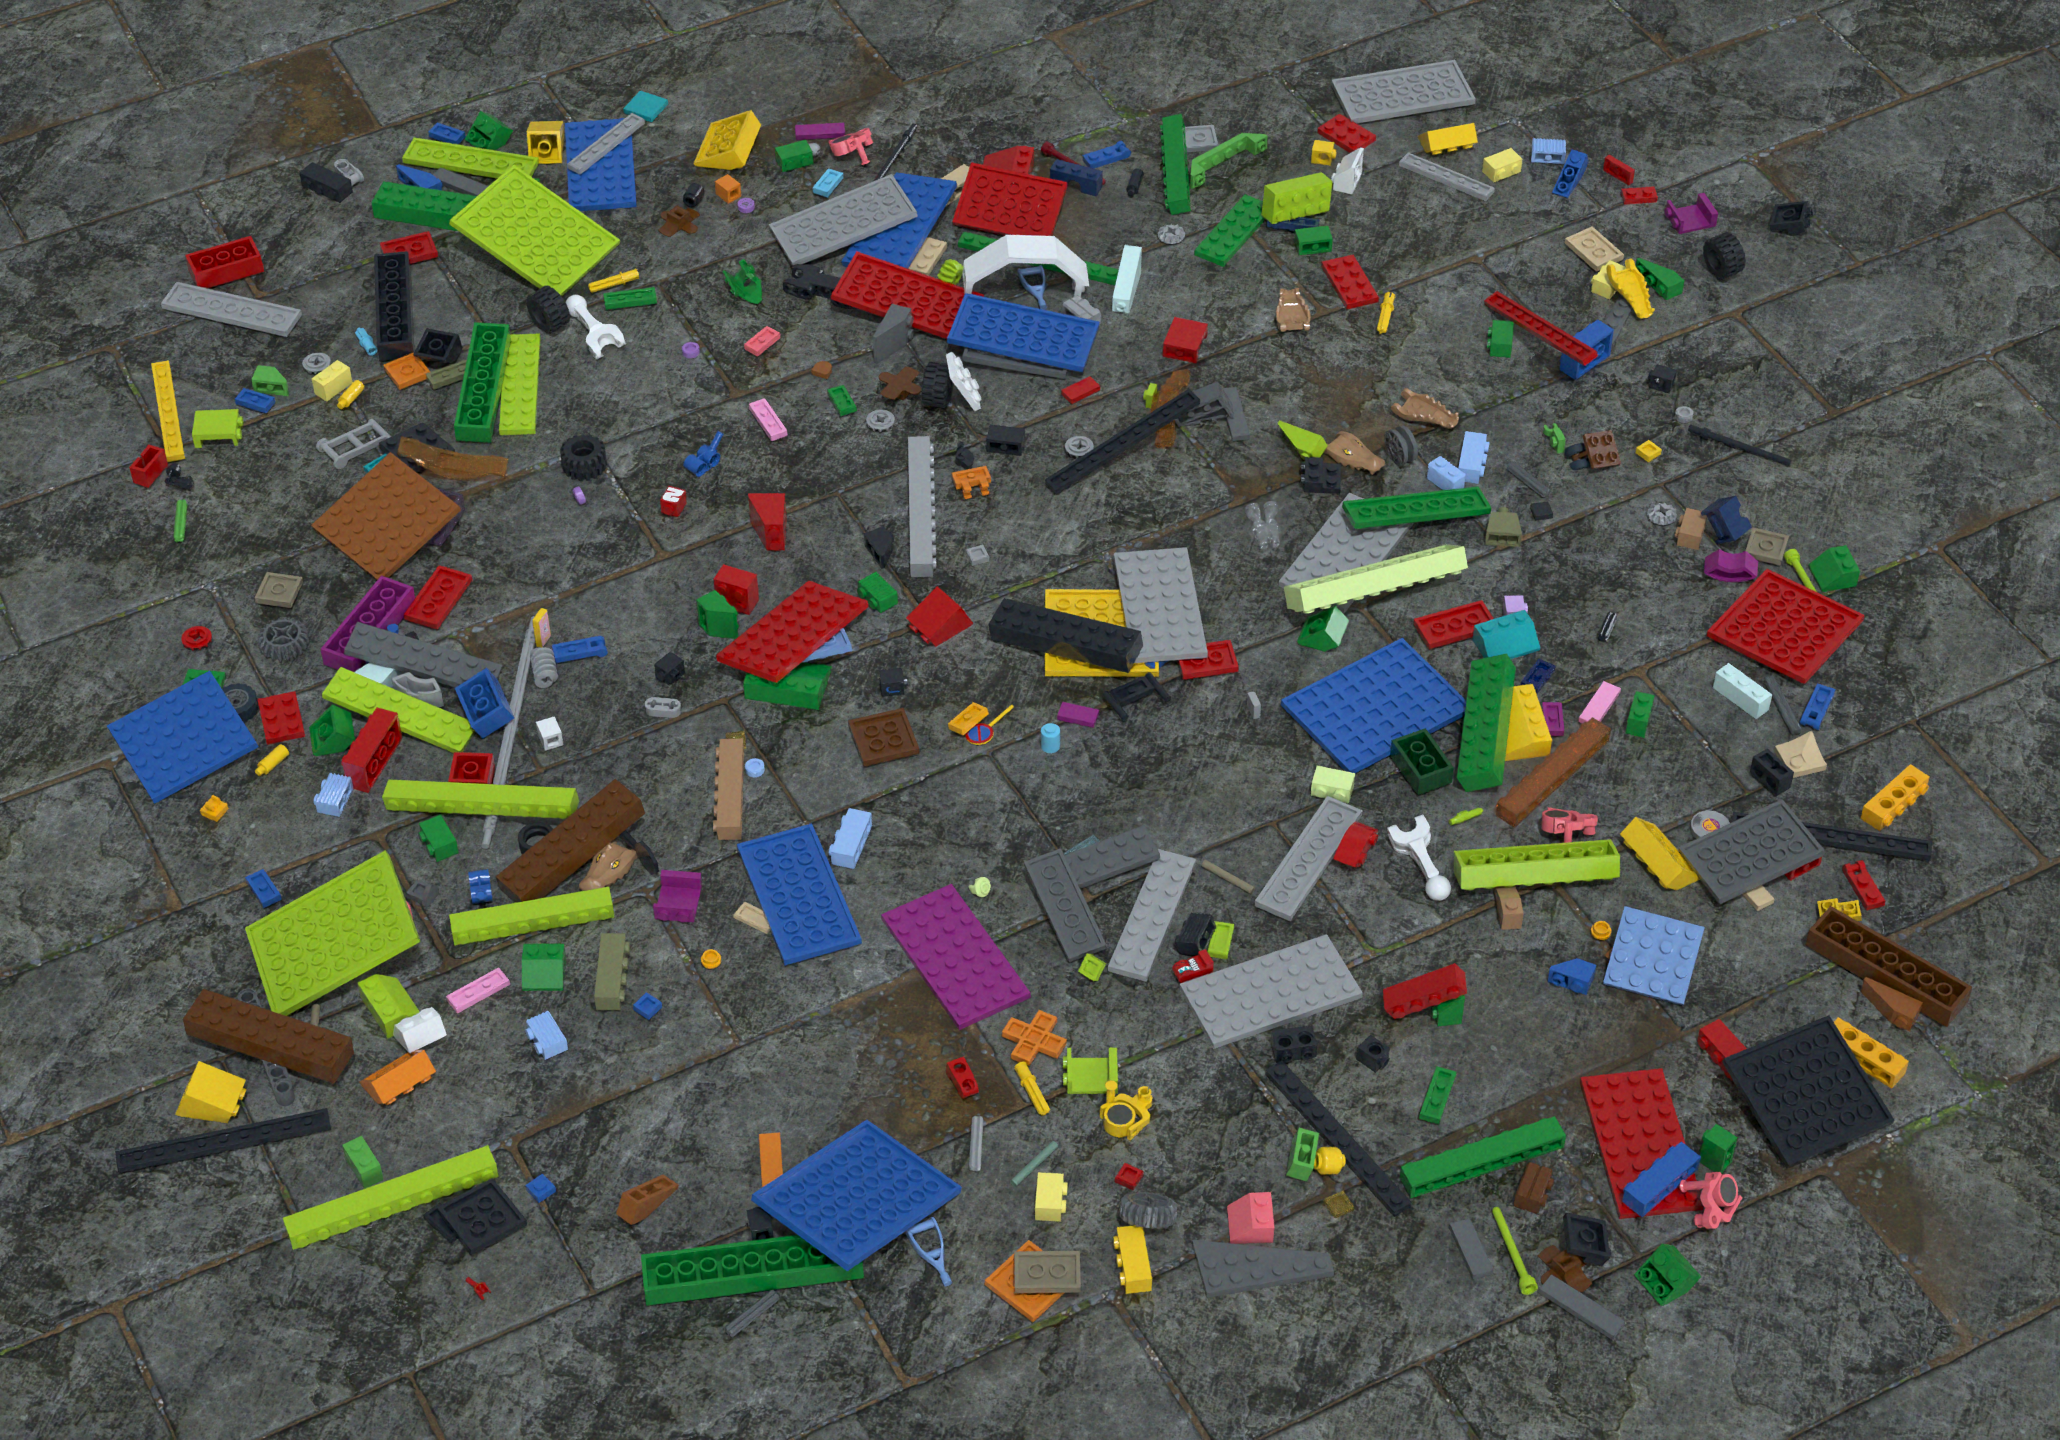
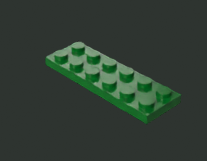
[1194,194,1266,267]

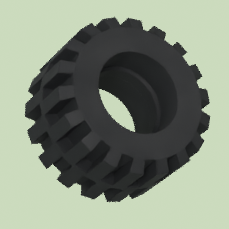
[1703,232,1746,279]
[526,286,570,334]
[921,361,953,408]
[560,434,607,481]

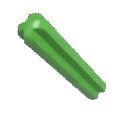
[173,499,187,542]

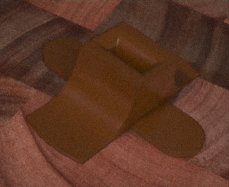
[658,205,700,237]
[879,366,921,401]
[1538,1245,1592,1293]

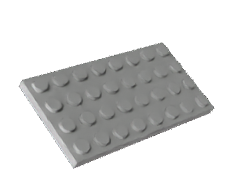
[1331,60,1476,124]
[769,174,918,266]
[1279,493,1413,614]
[1114,547,1208,663]
[1179,934,1363,1049]

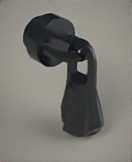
[165,463,194,489]

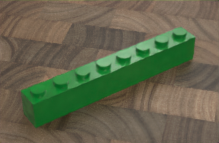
[1160,114,1191,215]
[1400,1116,1566,1199]

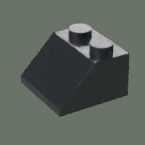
[413,328,463,363]

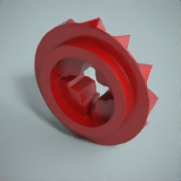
[181,626,212,651]

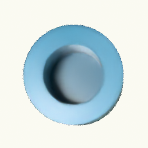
[1041,723,1060,753]

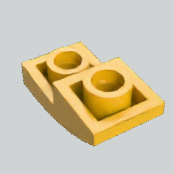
[1817,898,1862,921]

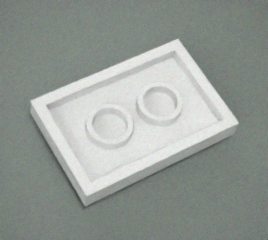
[946,352,981,411]

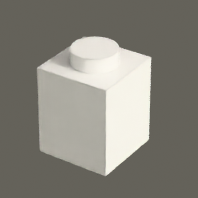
[536,717,563,751]

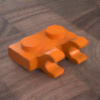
[951,466,991,499]

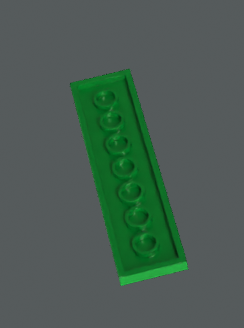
[1342,486,1492,529]

